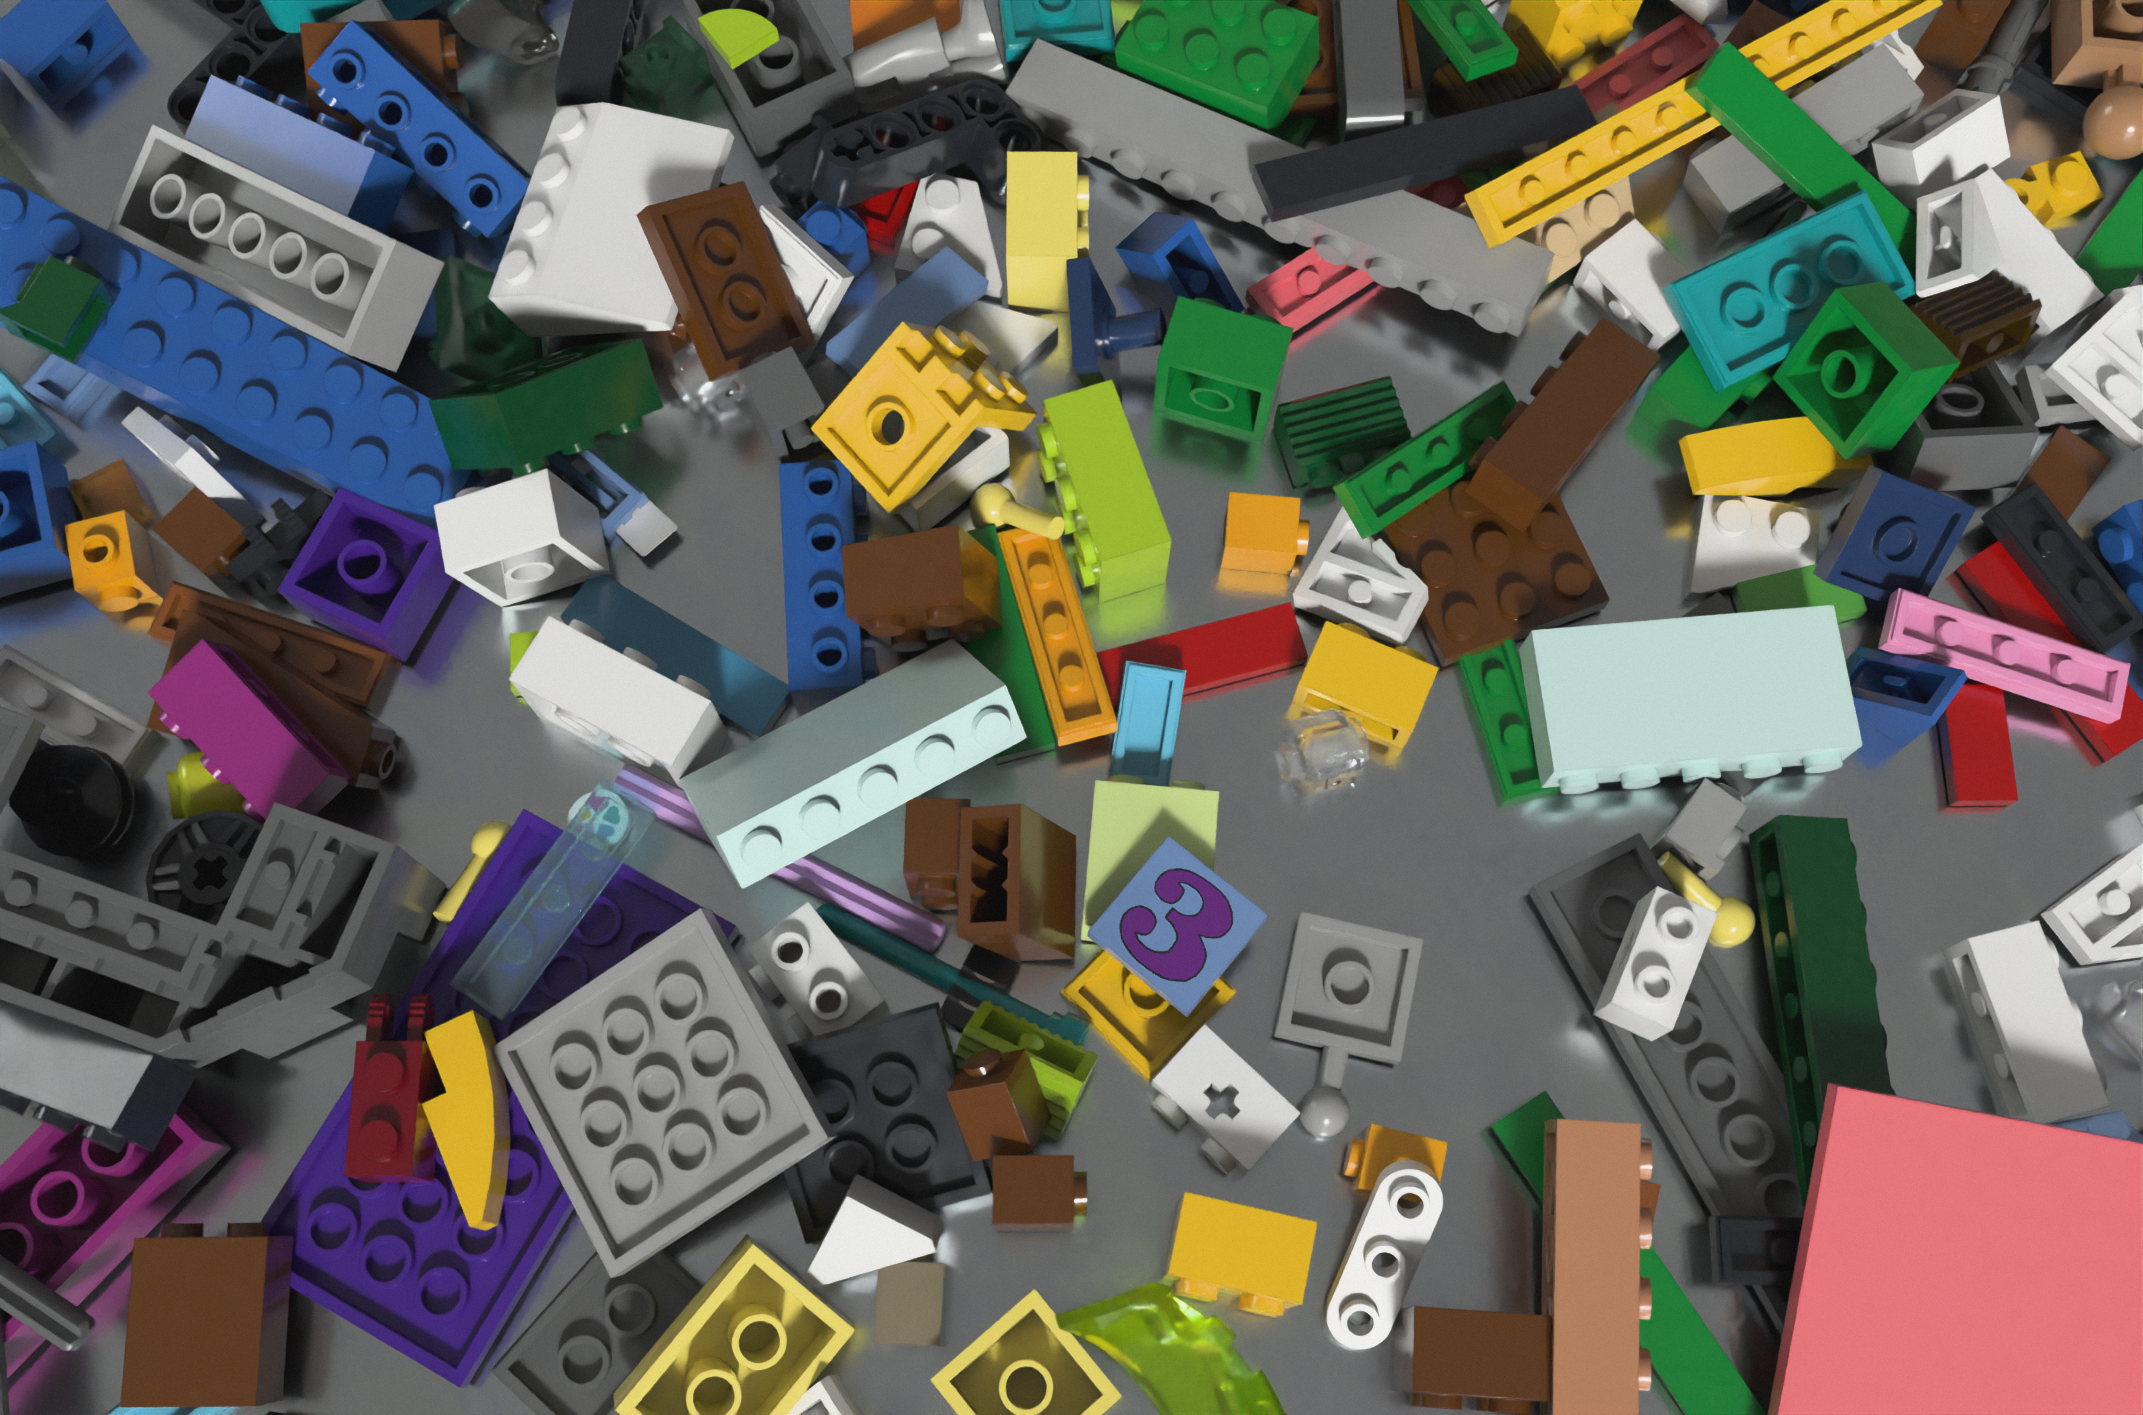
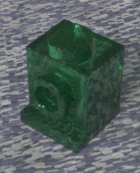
[620,15,714,116]

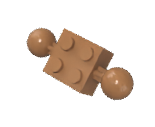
[2050,0,2143,160]

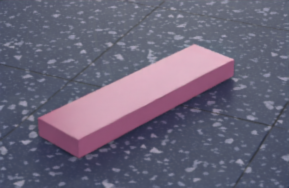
[1878,588,2131,724]

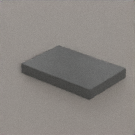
[490,1248,704,1415]

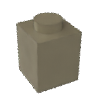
[873,1253,948,1347]

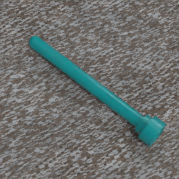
[816,903,1091,1046]

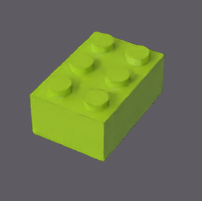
[1036,379,1172,604]

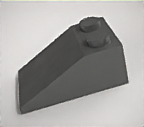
[1882,361,2040,491]

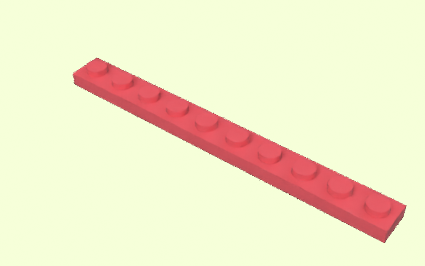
[1245,12,1720,333]

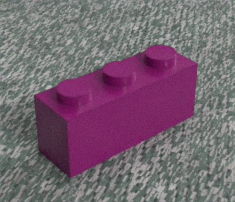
[147,639,354,825]

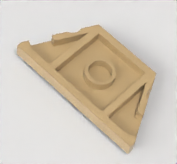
[1453,101,1635,285]

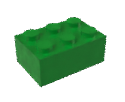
[1114,0,1319,137]

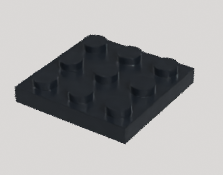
[783,1002,993,1244]

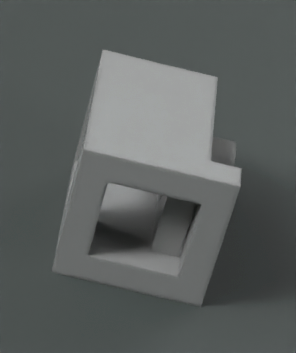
[1650,778,1748,883]

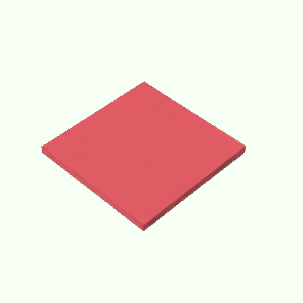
[1768,1083,2143,1415]

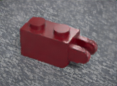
[344,994,442,1183]

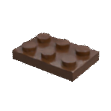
[637,181,815,382]

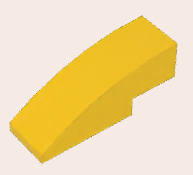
[1679,417,1874,497]
[422,1010,510,1231]

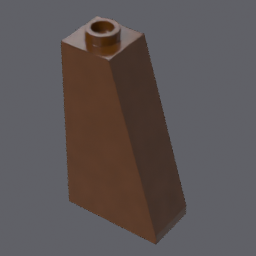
[146,609,396,789]

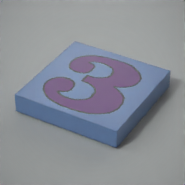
[1087,836,1268,1017]

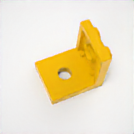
[810,321,1038,514]

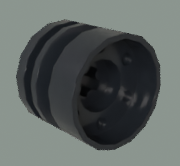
[145,810,264,926]

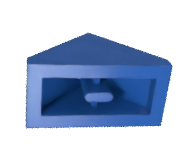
[1846,646,1968,748]

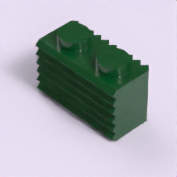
[1273,376,1411,488]

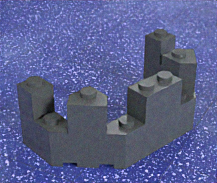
[0,706,446,1068]

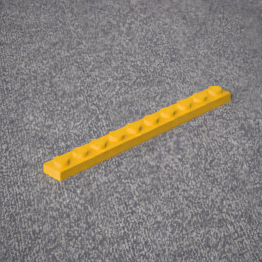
[1464,0,1943,249]

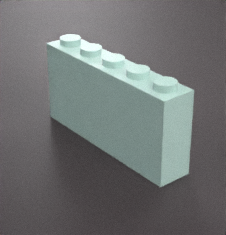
[1519,605,1862,794]
[679,638,1027,889]

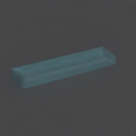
[450,777,657,1023]

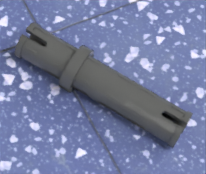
[1964,0,2049,95]

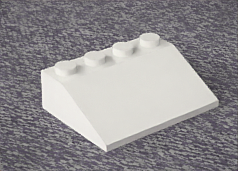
[488,102,734,337]

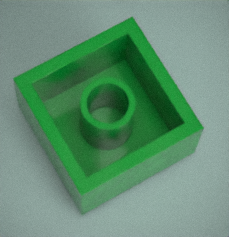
[1772,281,1961,459]
[1153,296,1294,440]

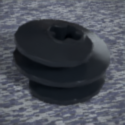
[9,745,135,857]

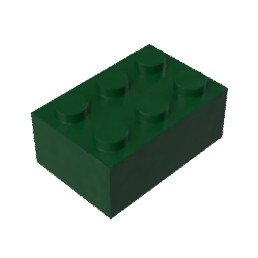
[428,338,664,477]

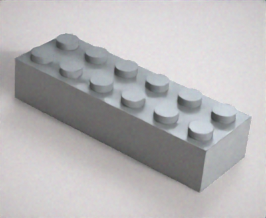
[107,124,444,372]

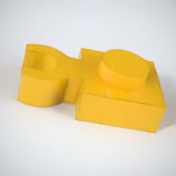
[2003,151,2105,224]

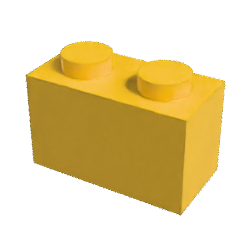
[1292,621,1439,749]

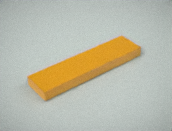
[997,528,1118,747]

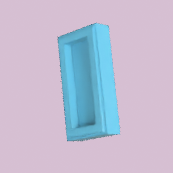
[1106,661,1186,787]

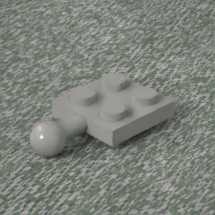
[1273,911,1424,1137]

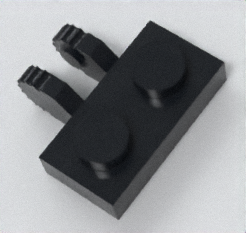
[225,488,331,603]

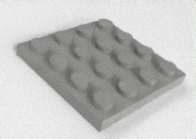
[492,908,837,1278]

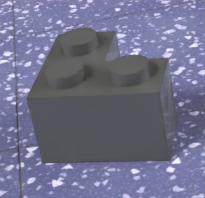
[737,346,853,469]

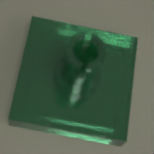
[428,254,543,382]

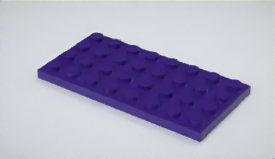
[261,809,739,1388]

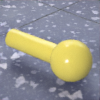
[969,483,1065,540]
[433,821,512,926]
[1657,851,1755,946]

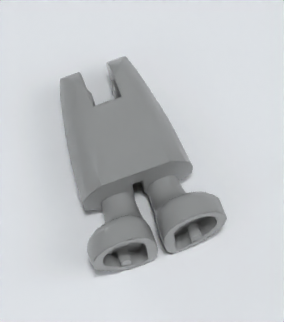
[842,0,1008,113]

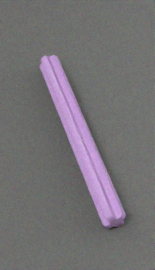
[612,765,946,952]

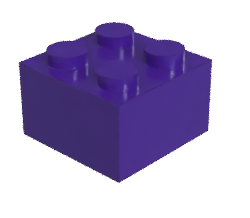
[277,487,454,662]

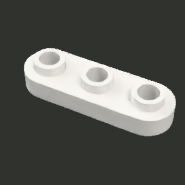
[1326,1160,1443,1349]

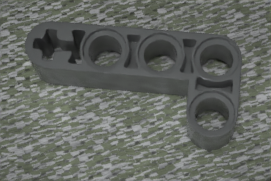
[1332,0,1405,145]

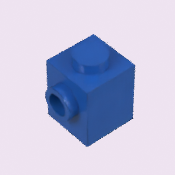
[795,200,871,283]

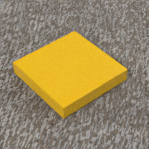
[1060,949,1237,1083]

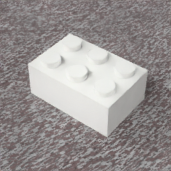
[509,616,729,791]

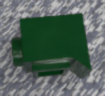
[0,255,114,365]

